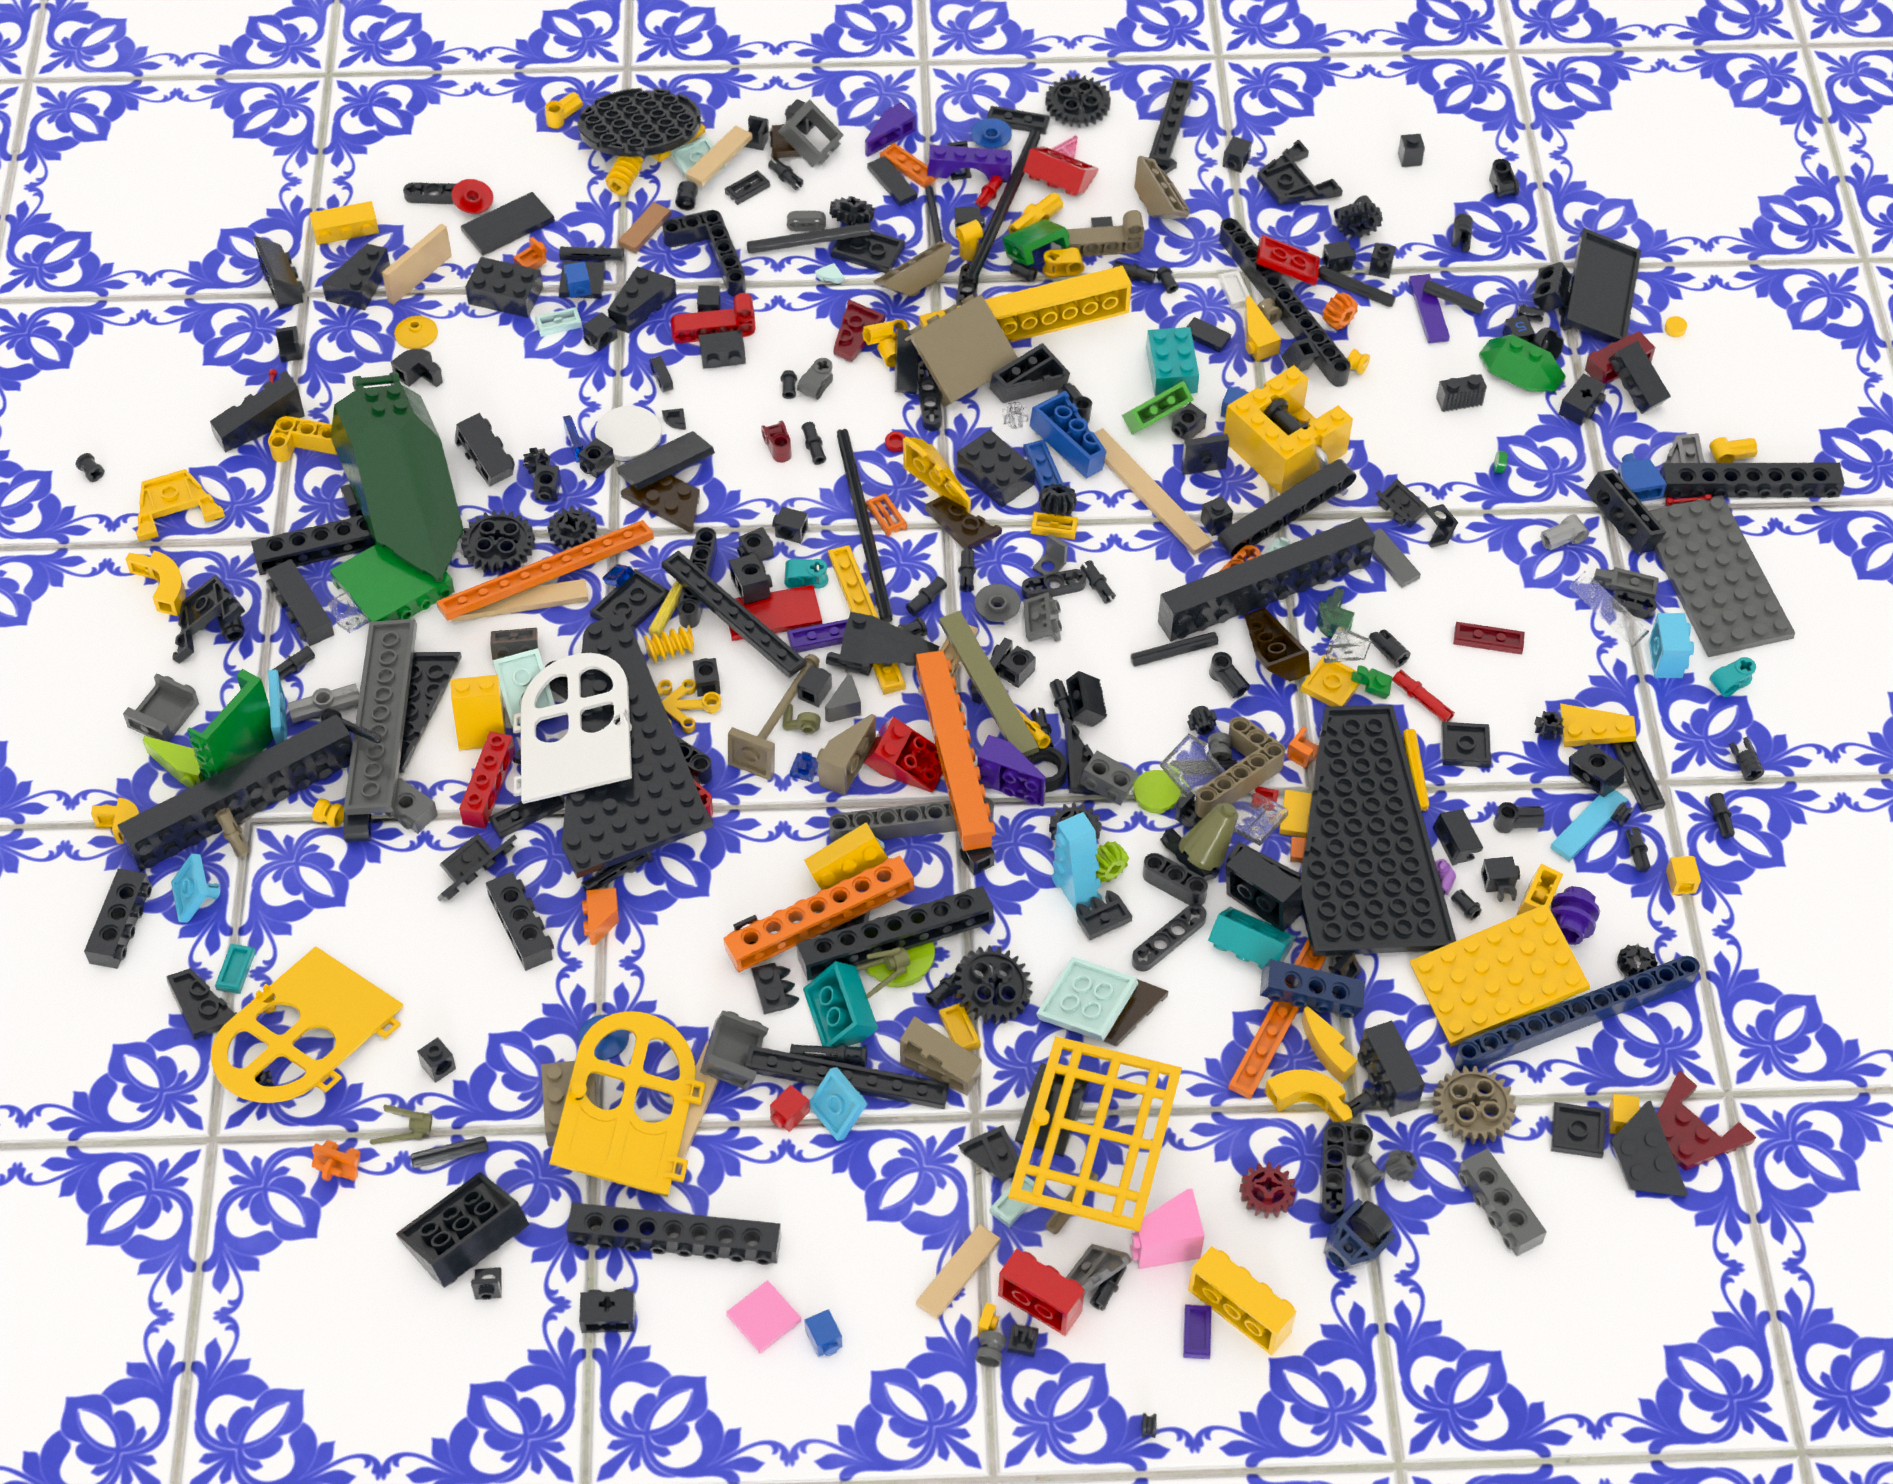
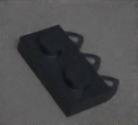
[1076,890,1133,941]
[751,962,800,1015]

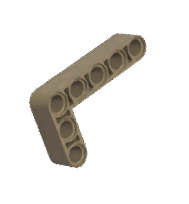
[1195,717,1285,818]

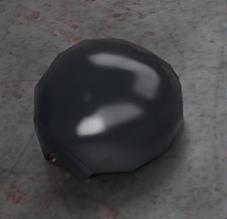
[1532,327,1564,360]

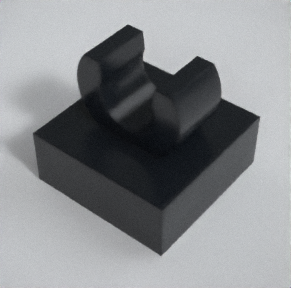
[1328,952,1362,979]
[1007,1323,1039,1357]

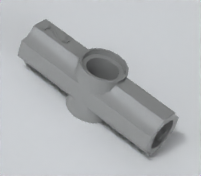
[287,683,359,723]

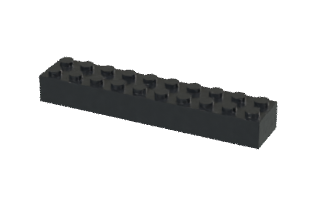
[1158,517,1375,642]
[117,714,353,872]

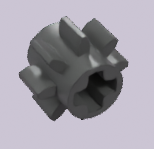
[1385,1149,1418,1182]

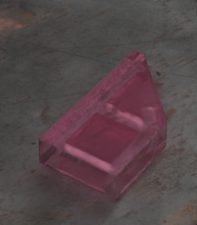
[1052,135,1078,161]

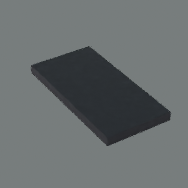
[1563,228,1641,343]

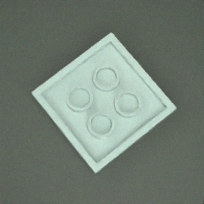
[1036,956,1139,1041]

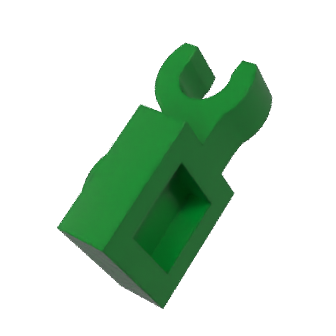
[1351,665,1392,699]

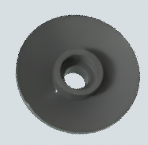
[975,584,1021,622]

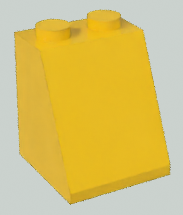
[450,675,506,751]

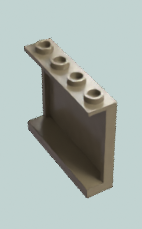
[905,294,1018,407]

